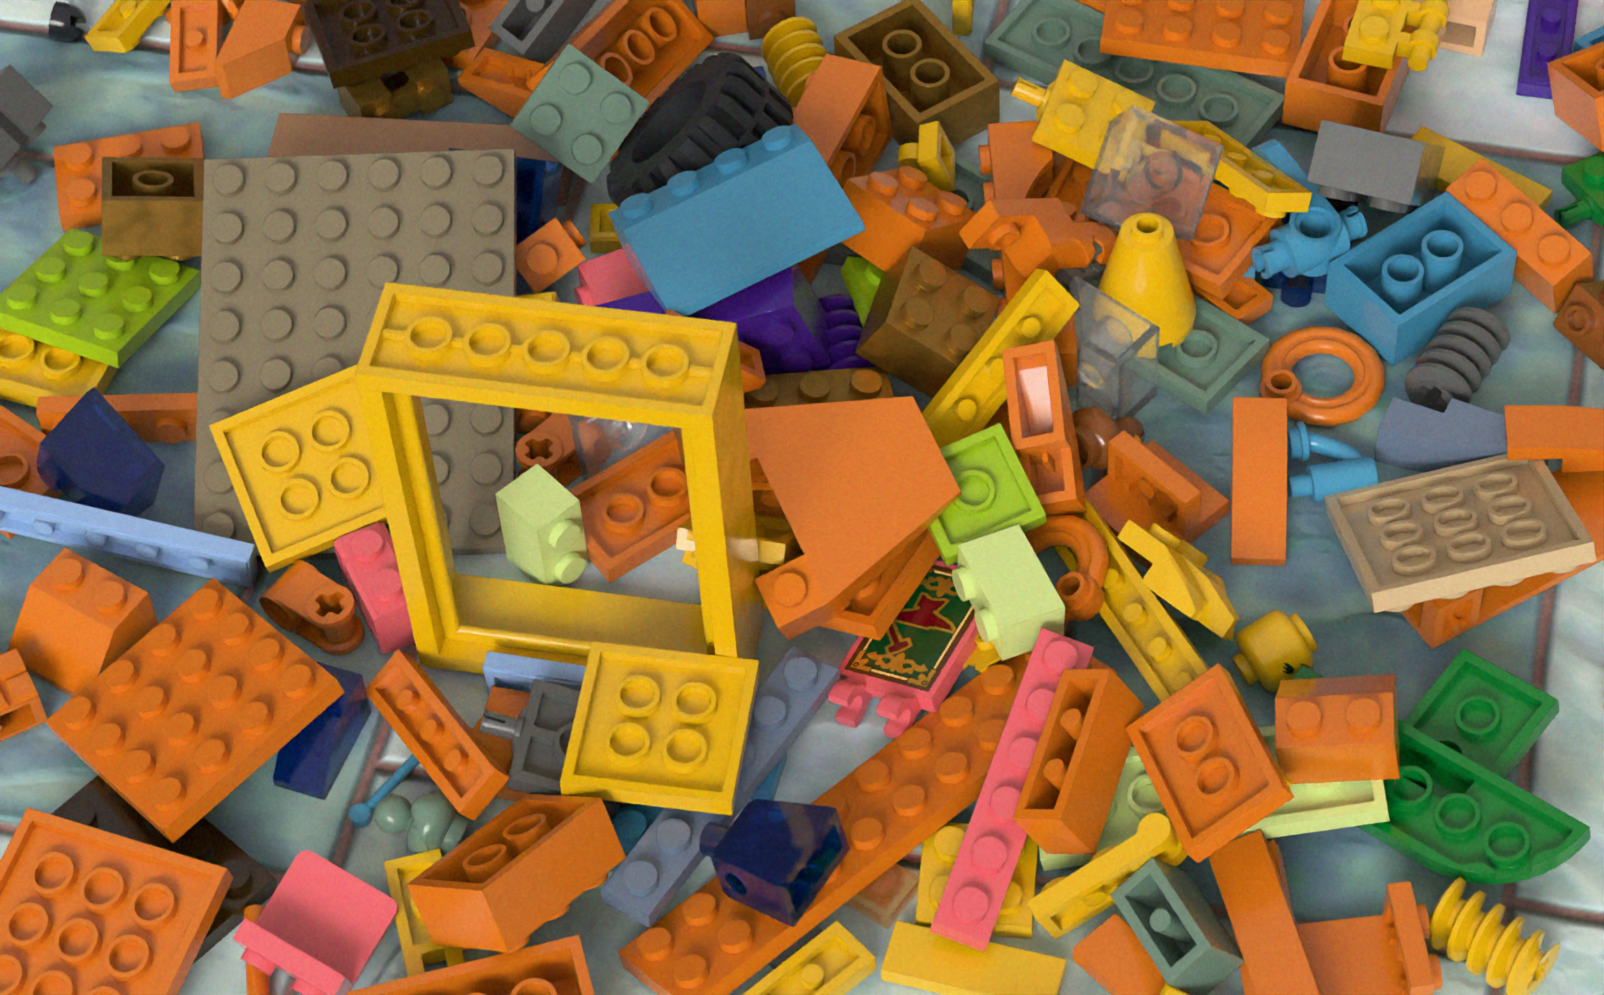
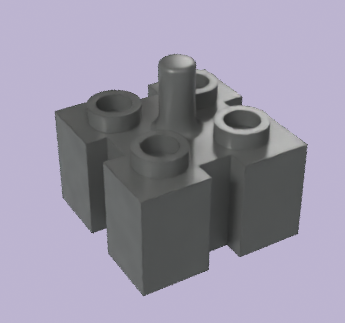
[0,65,53,185]

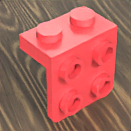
[232,850,398,995]

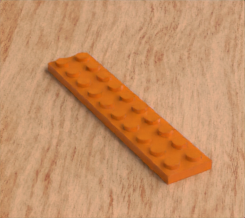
[618,650,1117,995]

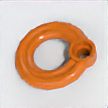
[1259,326,1385,427]
[1024,515,1109,624]

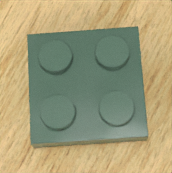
[509,43,650,184]

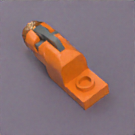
[959,198,1119,286]

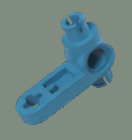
[1251,139,1368,279]

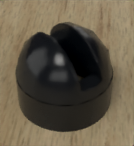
[48,1,87,41]

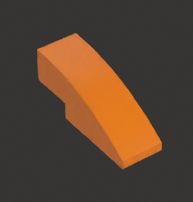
[1002,340,1087,517]
[1230,397,1287,566]

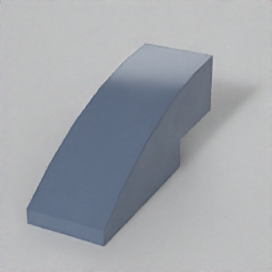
[1374,397,1549,473]

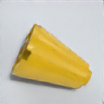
[1092,212,1196,355]

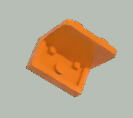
[1297,881,1442,995]

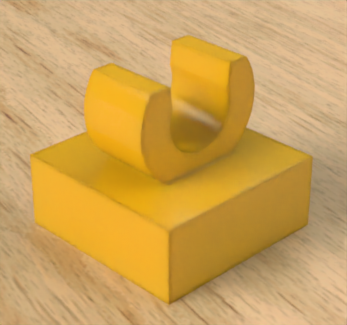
[898,121,956,192]

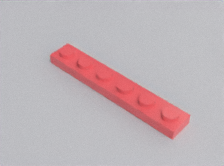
[930,628,1094,952]

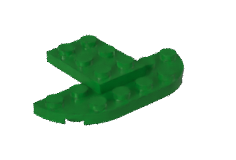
[1293,648,1591,884]

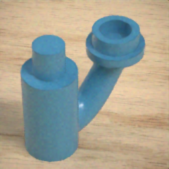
[1287,421,1378,503]

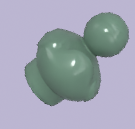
[374,789,470,856]

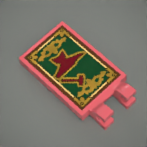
[827,560,979,739]

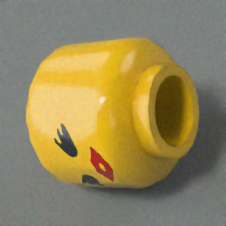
[1231,610,1319,693]

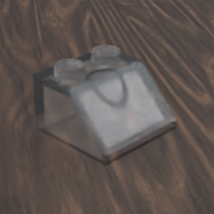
[1079,105,1224,241]
[1070,276,1160,421]

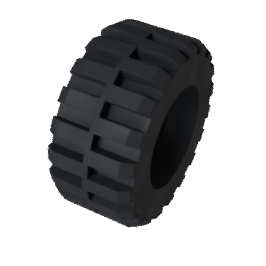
[606,52,794,207]

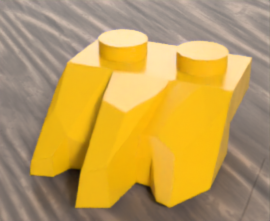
[1117,519,1239,642]

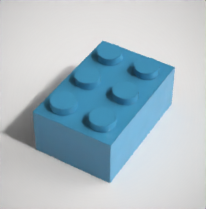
[1324,191,1517,367]

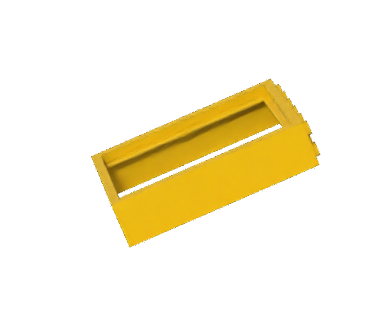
[355,282,764,674]

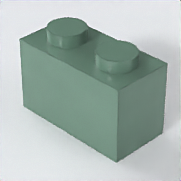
[1110,857,1245,995]

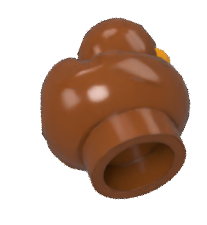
[1072,406,1145,470]

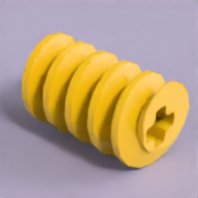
[761,17,829,108]
[1427,877,1560,995]

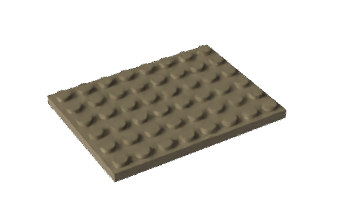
[193,149,517,562]

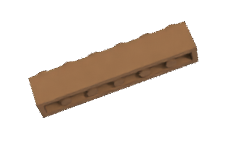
[267,113,574,206]

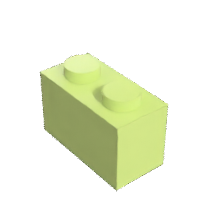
[495,464,589,587]
[952,524,1065,661]

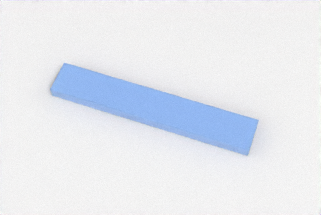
[0,486,258,587]

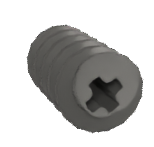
[1404,306,1511,413]

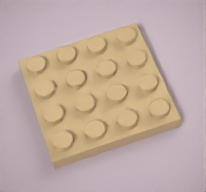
[1324,453,1597,613]

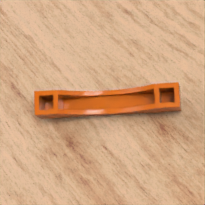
[979,120,1077,387]

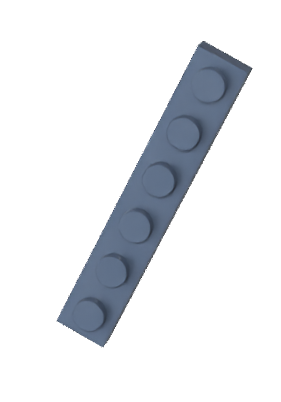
[600,645,840,928]

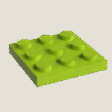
[0,227,201,369]

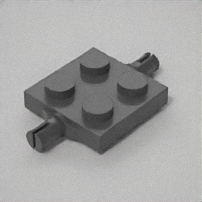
[479,679,620,817]

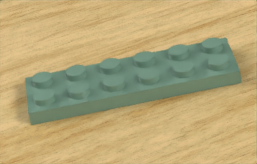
[984,0,1284,150]

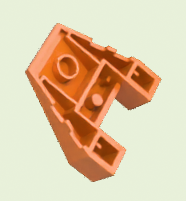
[745,396,962,641]

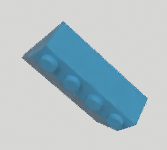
[608,123,866,317]

